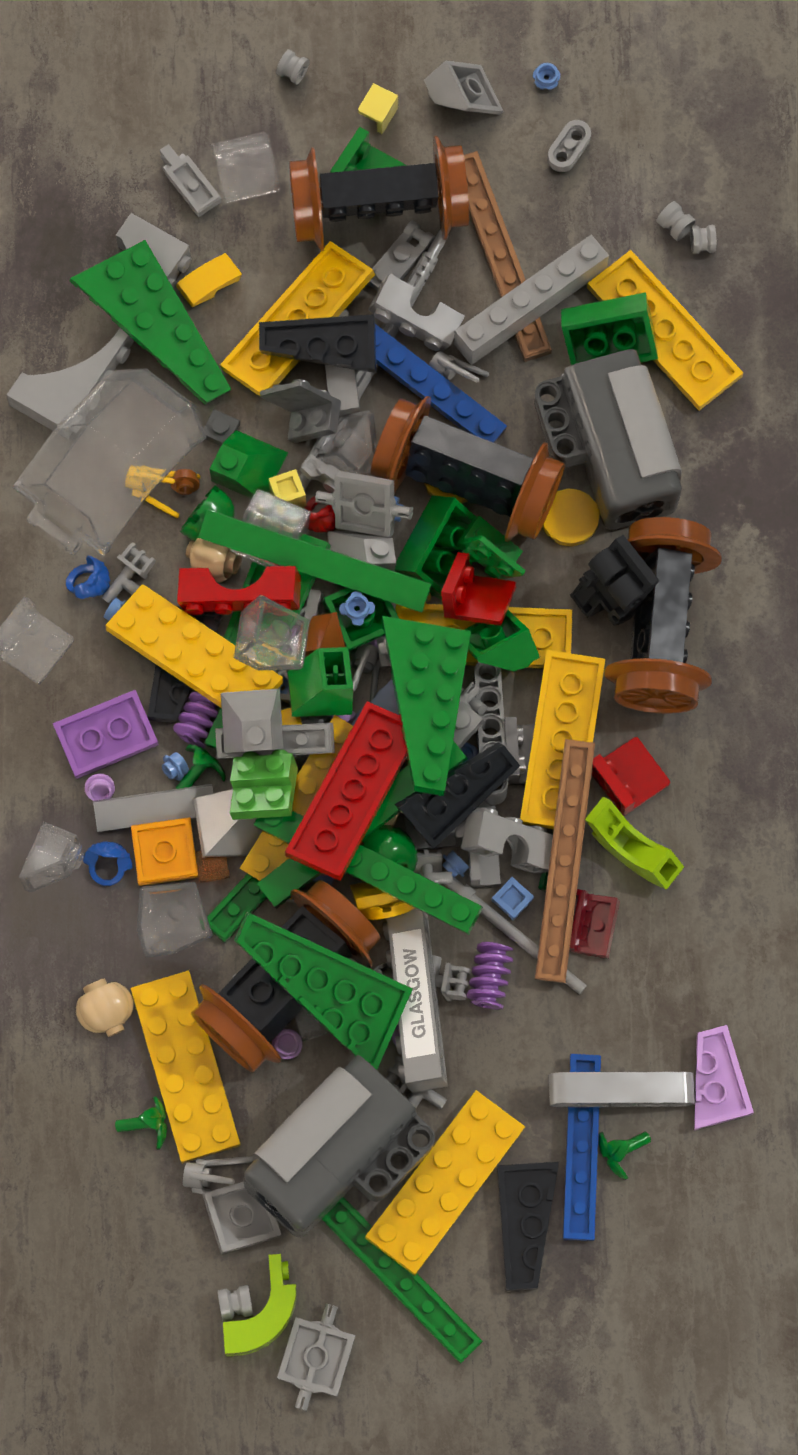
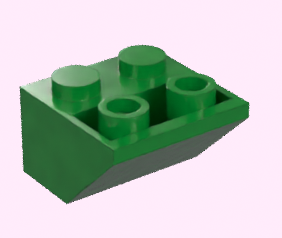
[288,647,353,717]

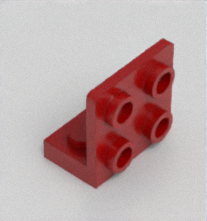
[441,552,516,625]
[591,737,670,816]

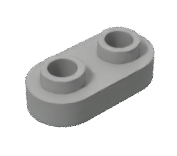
[547,120,591,172]

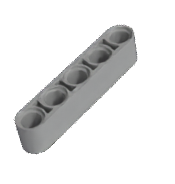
[474,662,508,805]
[548,1072,695,1107]

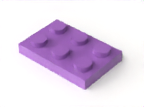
[53,690,159,779]

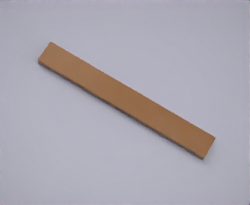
[464,151,552,362]
[535,739,595,983]

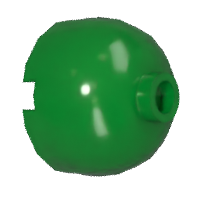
[180,485,235,542]
[362,825,418,872]

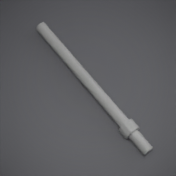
[444,871,587,995]

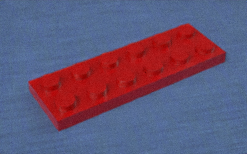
[285,701,408,881]

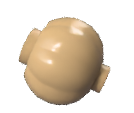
[186,538,242,583]
[76,978,133,1037]

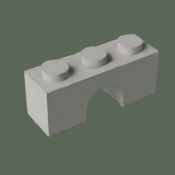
[368,274,465,352]
[461,808,553,874]

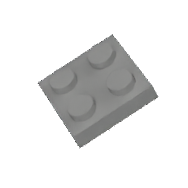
[202,1182,281,1255]

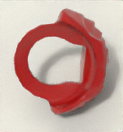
[297,492,336,533]

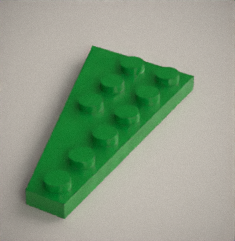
[69,240,231,405]
[381,616,471,796]
[234,912,413,1070]

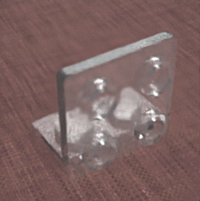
[210,132,280,203]
[0,596,74,684]

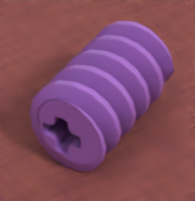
[173,692,220,748]
[467,942,513,1010]

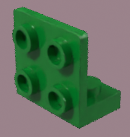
[330,127,407,173]
[456,516,526,579]

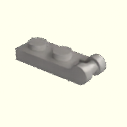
[368,220,436,291]

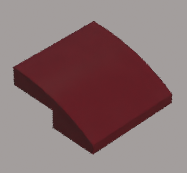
[569,889,620,959]

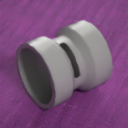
[656,201,696,241]
[217,1285,253,1321]

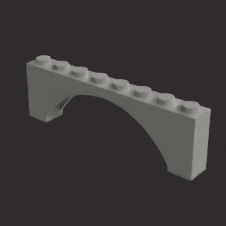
[7,213,192,439]

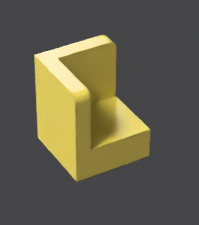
[358,83,398,134]
[268,469,306,515]

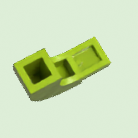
[585,797,684,890]
[223,1254,297,1357]

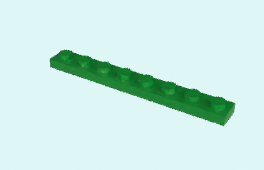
[253,811,483,935]

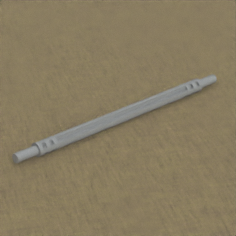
[299,230,449,491]

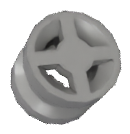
[276,49,310,85]
[690,225,717,254]

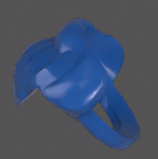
[65,555,110,599]
[83,841,133,886]

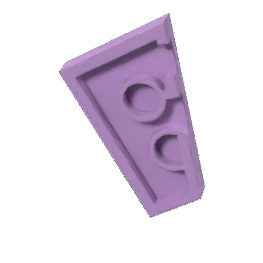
[694,1025,754,1131]

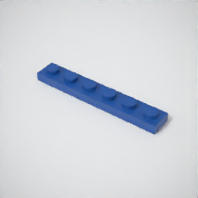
[375,324,507,443]
[563,1054,601,1241]

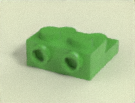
[229,749,298,820]

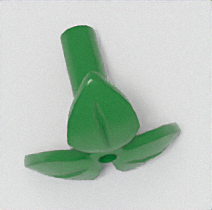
[176,744,226,789]
[115,1096,168,1150]
[598,1131,651,1180]

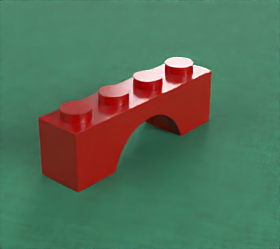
[177,566,301,615]

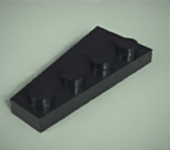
[259,314,377,373]
[147,606,224,723]
[394,742,520,849]
[497,1162,559,1291]

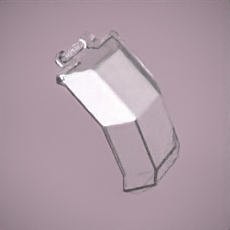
[13,369,206,556]

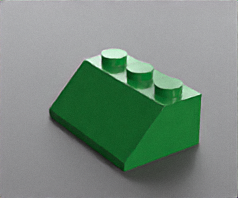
[561,292,658,365]
[395,495,475,600]

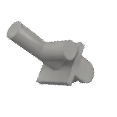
[101,542,156,604]
[414,849,452,884]
[433,955,471,1002]
[386,1056,447,1109]

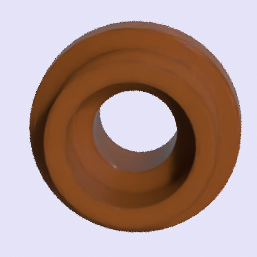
[170,469,200,495]

